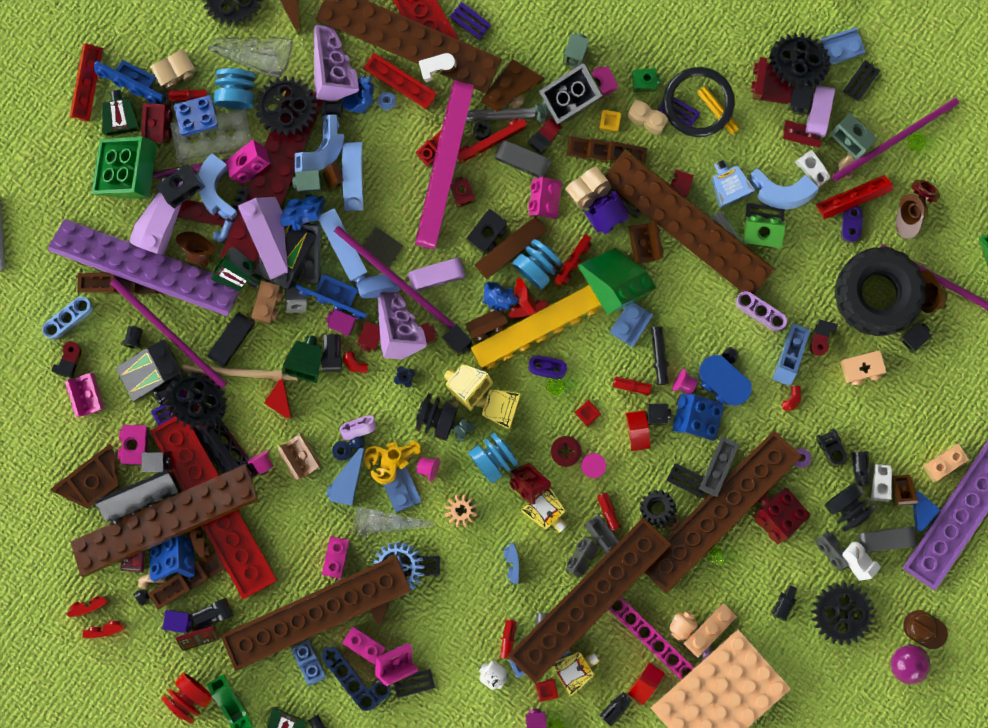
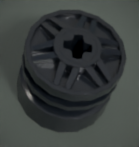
[415,392,459,441]
[824,481,877,532]

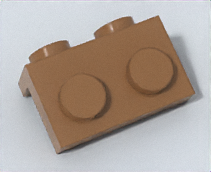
[278,433,322,480]

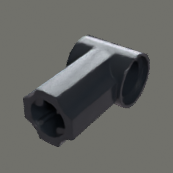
[322,334,342,373]
[192,598,234,630]

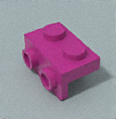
[528,177,562,219]
[65,372,105,417]
[375,643,418,686]

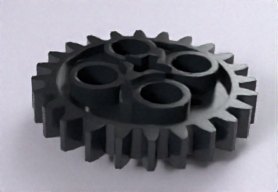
[202,0,263,27]
[769,33,831,89]
[255,76,317,138]
[164,372,227,431]
[811,582,875,645]

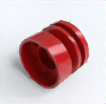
[161,672,213,724]

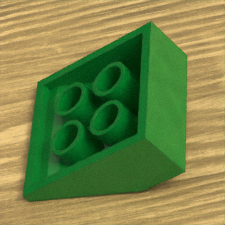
[91,136,157,199]
[578,248,656,315]

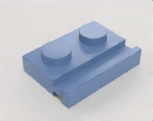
[820,27,866,65]
[609,302,653,347]
[384,467,421,513]

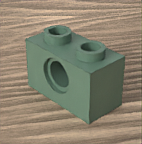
[562,33,589,68]
[830,113,877,160]
[292,170,323,194]

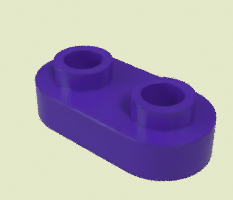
[841,206,863,243]
[528,355,567,379]

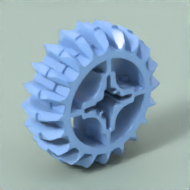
[373,542,425,589]

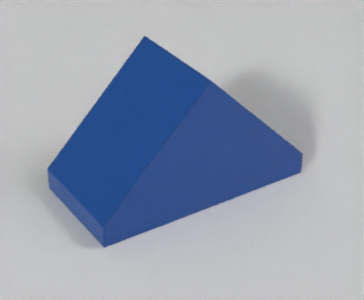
[913,492,940,531]

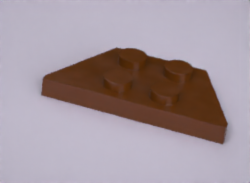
[50,444,120,509]

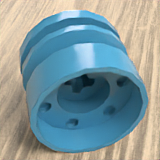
[214,68,256,109]
[512,239,563,290]
[468,433,518,484]

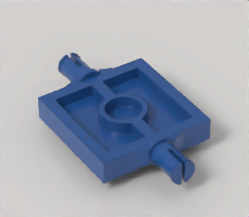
[280,194,326,231]

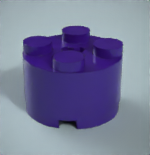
[584,191,629,234]

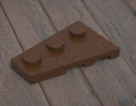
[481,59,544,112]

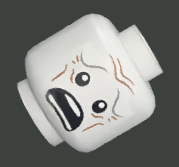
[478,661,508,690]

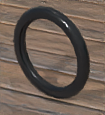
[663,67,735,137]

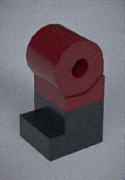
[528,117,563,155]
[810,319,838,357]
[51,341,82,379]

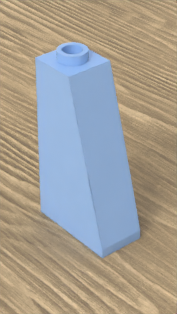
[318,208,368,283]

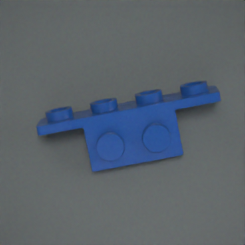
[94,60,163,104]
[295,274,368,320]

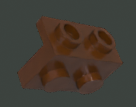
[628,221,663,264]
[466,309,508,342]

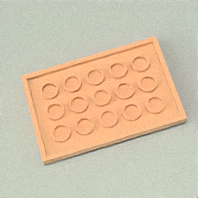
[650,629,791,728]

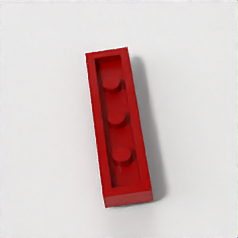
[69,43,103,122]
[363,53,437,110]
[457,118,527,164]
[816,175,894,220]

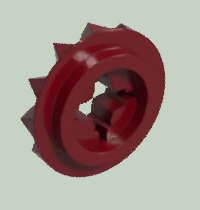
[911,180,940,203]
[551,436,581,467]

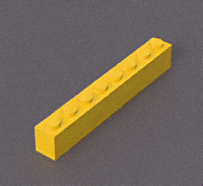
[471,285,602,370]

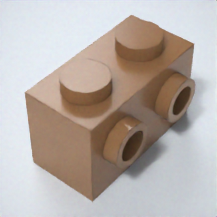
[251,281,283,325]

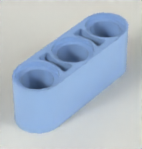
[42,297,93,340]

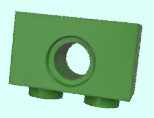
[743,215,785,248]

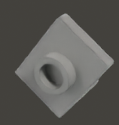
[285,288,307,313]

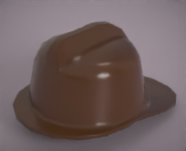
[895,194,928,239]
[175,232,217,267]
[920,270,948,313]
[903,610,948,649]

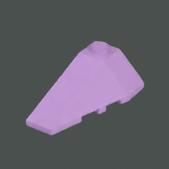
[314,25,359,101]
[129,181,183,255]
[238,197,288,280]
[378,292,427,359]

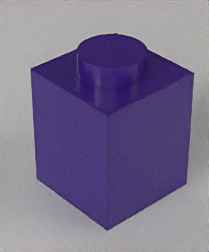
[162,610,193,633]

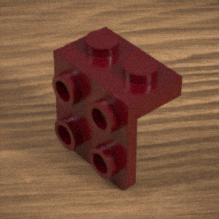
[750,57,793,104]
[752,488,810,545]

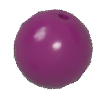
[890,644,931,685]

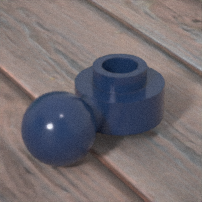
[332,436,365,460]

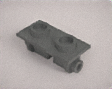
[584,514,619,555]
[815,531,849,571]
[565,537,599,578]

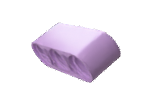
[806,84,835,137]
[407,258,466,291]
[735,291,787,332]

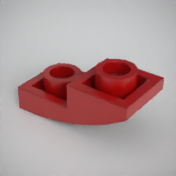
[415,129,442,167]
[514,278,536,315]
[508,299,548,320]
[67,595,110,617]
[82,620,126,638]

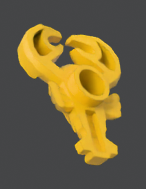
[363,440,421,484]

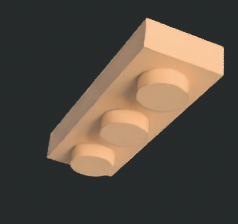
[683,603,737,657]

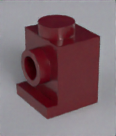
[671,170,694,198]
[450,176,475,208]

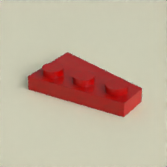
[554,234,592,288]

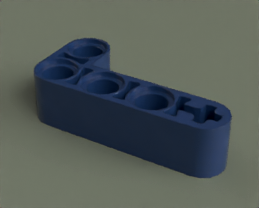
[322,646,391,711]

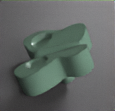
[534,101,553,123]
[451,417,475,441]

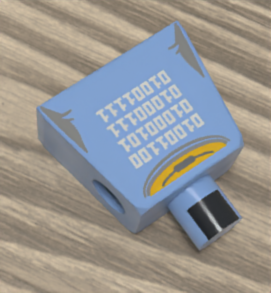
[712,160,755,209]

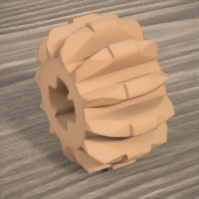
[445,495,477,527]

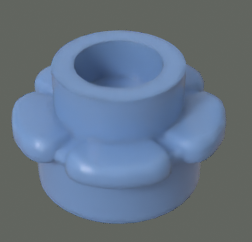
[377,92,396,110]

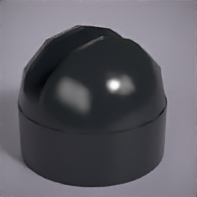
[722,347,738,364]
[133,589,150,606]

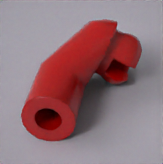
[343,351,368,373]
[782,386,801,412]

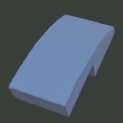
[356,274,400,298]
[503,543,519,584]
[291,640,327,686]

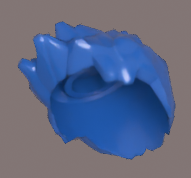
[342,75,374,114]
[482,282,519,311]

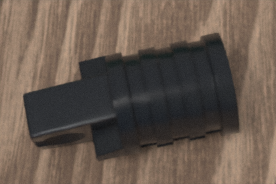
[851,451,870,486]
[771,585,797,621]
[599,692,632,727]

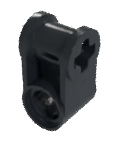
[816,428,847,467]

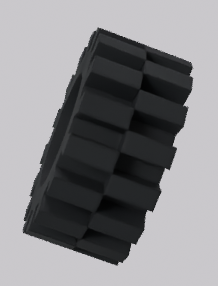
[640,490,677,528]

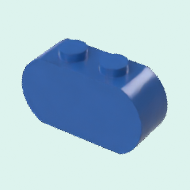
[698,355,752,407]

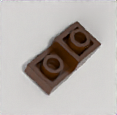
[323,163,344,192]
[189,526,210,562]

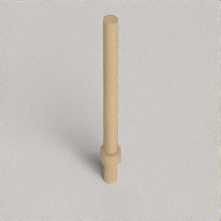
[183,365,298,381]

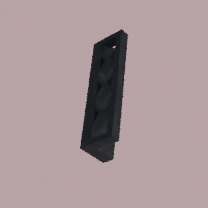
[193,420,258,478]

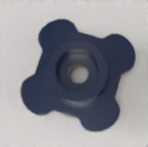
[394,366,415,388]

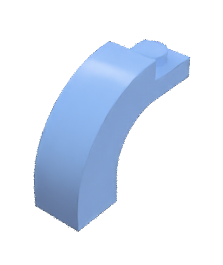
[295,115,344,172]
[342,142,364,211]
[199,153,237,221]
[749,168,819,209]

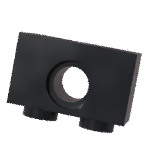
[157,164,205,209]
[466,209,508,255]

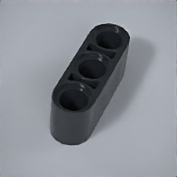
[208,312,255,368]

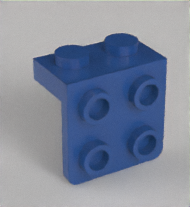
[174,95,218,136]
[672,394,724,441]
[149,535,195,582]

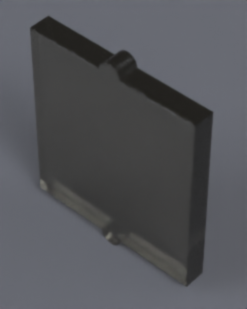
[359,227,403,267]

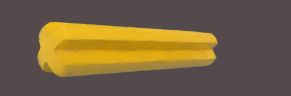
[697,86,739,134]

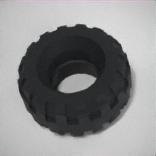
[835,247,926,336]

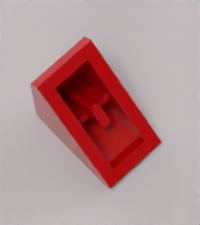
[264,380,292,419]
[625,410,650,451]
[627,662,665,705]

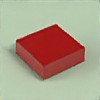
[574,400,601,427]
[535,679,559,702]

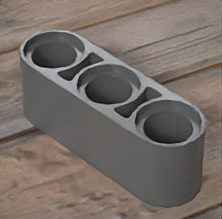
[494,140,552,178]
[858,527,916,552]

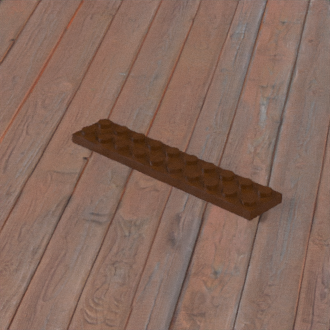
[316,0,502,94]
[605,149,775,295]
[644,431,802,594]
[70,464,259,578]
[507,517,671,684]
[220,555,412,671]

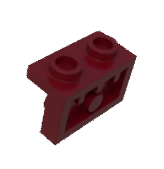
[141,103,173,143]
[781,120,822,148]
[509,463,551,505]

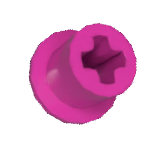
[672,369,697,394]
[247,450,273,474]
[581,453,606,478]
[417,457,440,481]

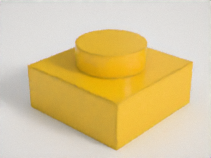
[599,110,621,133]

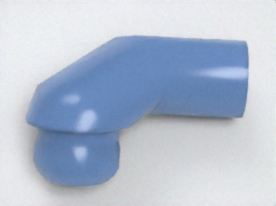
[213,220,234,243]

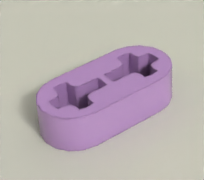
[340,415,377,440]

